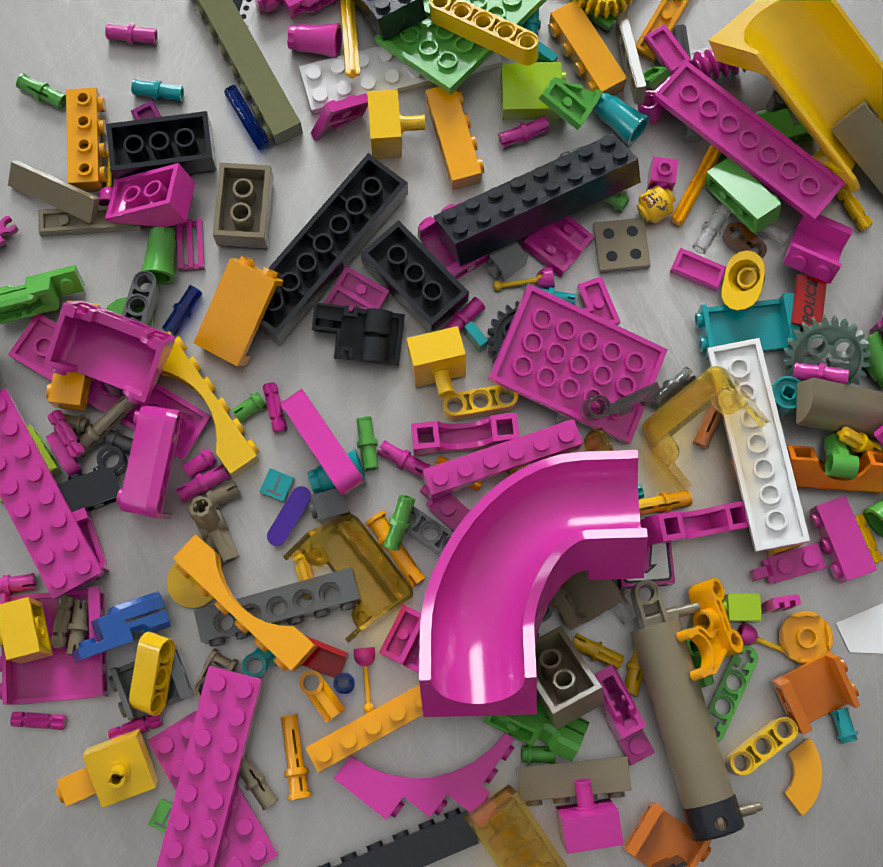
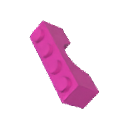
[411,413,520,456]
[640,501,749,546]

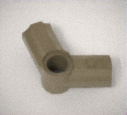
[189,496,240,566]

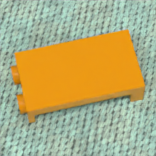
[193,256,284,367]

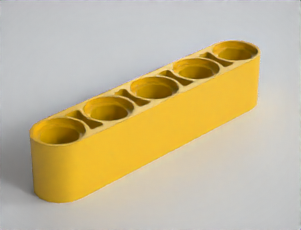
[429,0,539,66]

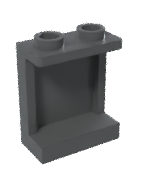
[109,645,195,721]

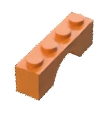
[787,445,883,494]

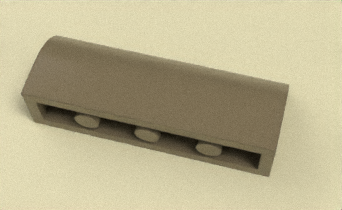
[831,99,883,195]
[796,378,883,440]

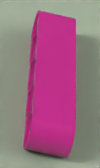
[280,389,365,496]

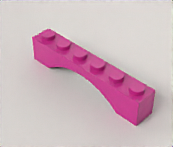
[422,419,583,500]

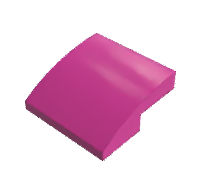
[522,216,595,277]
[379,604,421,674]

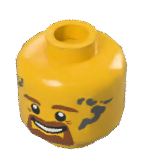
[636,185,676,223]

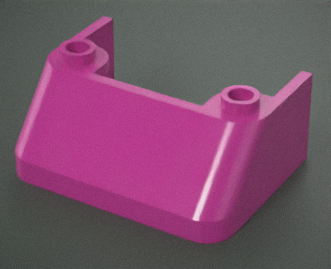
[116,405,193,519]

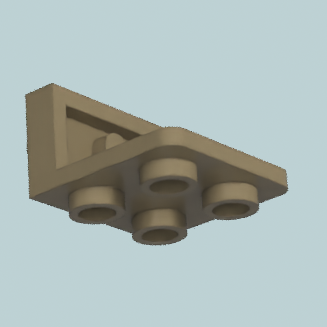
[551,570,623,631]

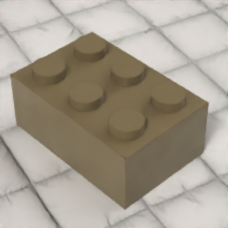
[213,162,274,248]
[535,626,605,730]

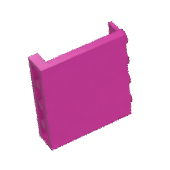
[0,586,108,705]

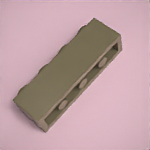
[516,757,632,807]

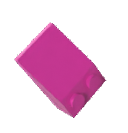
[105,163,195,227]

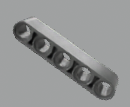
[104,271,159,397]

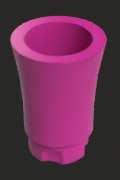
[287,23,342,58]

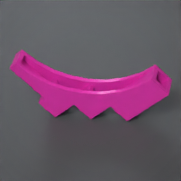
[333,733,515,820]

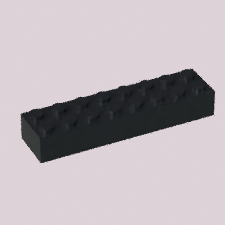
[434,133,641,267]
[258,153,408,345]

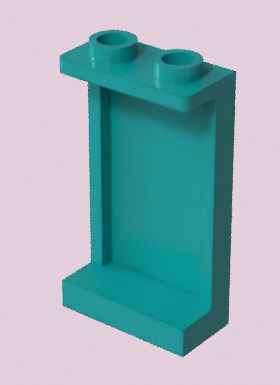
[695,292,800,360]

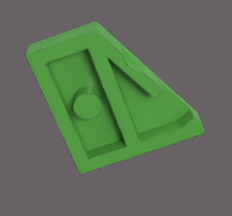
[538,77,603,130]

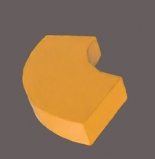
[783,737,822,816]

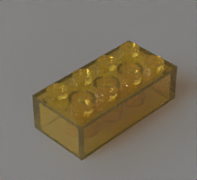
[464,784,567,867]

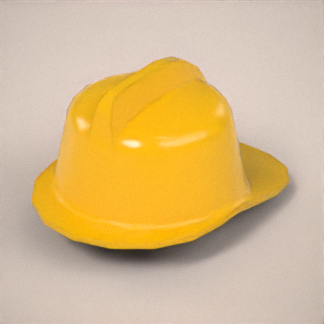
[722,251,765,310]

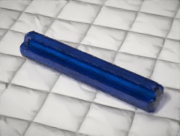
[224,85,270,151]

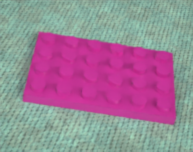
[487,284,668,444]

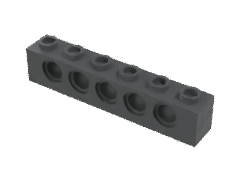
[194,567,362,647]

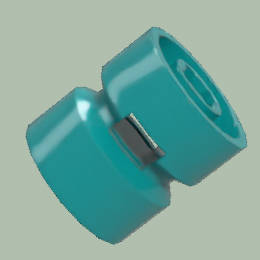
[772,376,801,417]

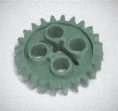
[783,315,871,385]

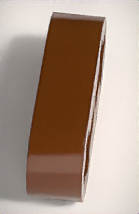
[722,222,767,259]

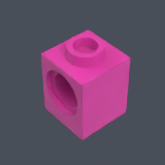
[646,156,678,192]

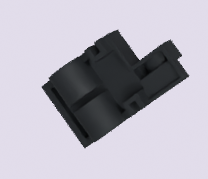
[312,302,405,366]

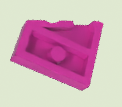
[311,93,368,141]
[324,266,391,313]

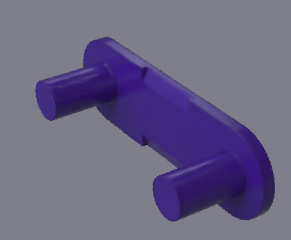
[267,486,311,546]

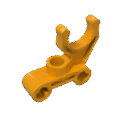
[676,577,743,681]

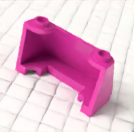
[44,301,176,404]

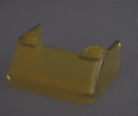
[642,366,770,491]
[283,514,413,643]

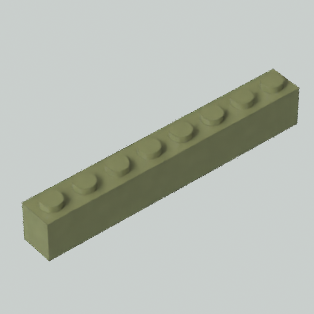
[195,0,303,146]

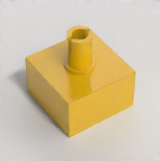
[367,89,426,159]
[406,326,466,398]
[0,597,53,664]
[82,728,159,808]

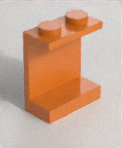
[772,652,861,735]
[622,801,712,867]

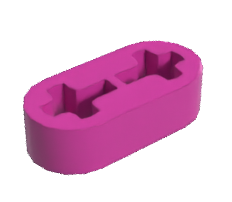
[46,431,82,476]

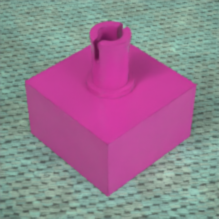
[556,778,624,854]

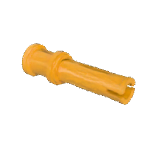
[365,510,426,587]
[280,714,312,801]

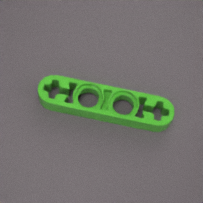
[707,645,758,742]

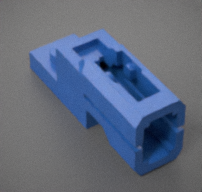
[72,591,170,662]

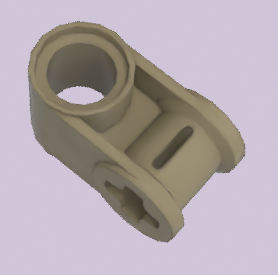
[194,648,239,700]

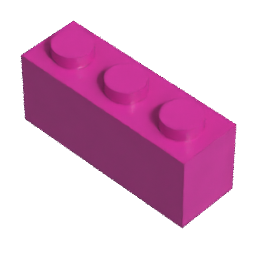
[809,495,877,584]

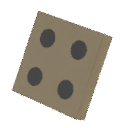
[593,217,651,273]

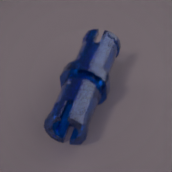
[162,285,202,337]
[333,673,355,694]

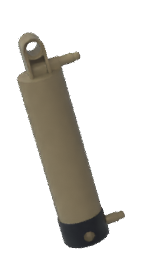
[630,580,763,842]

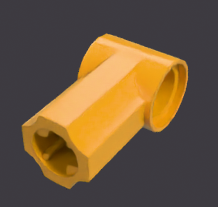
[299,670,346,723]

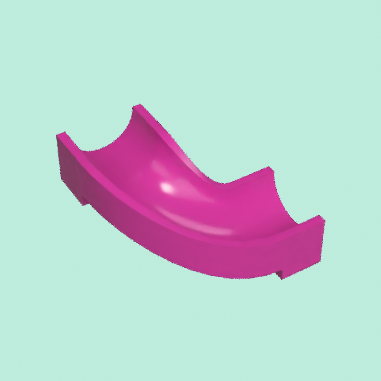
[419,450,648,717]

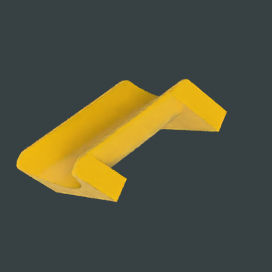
[708,0,883,193]

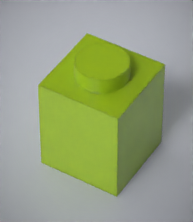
[722,593,762,623]

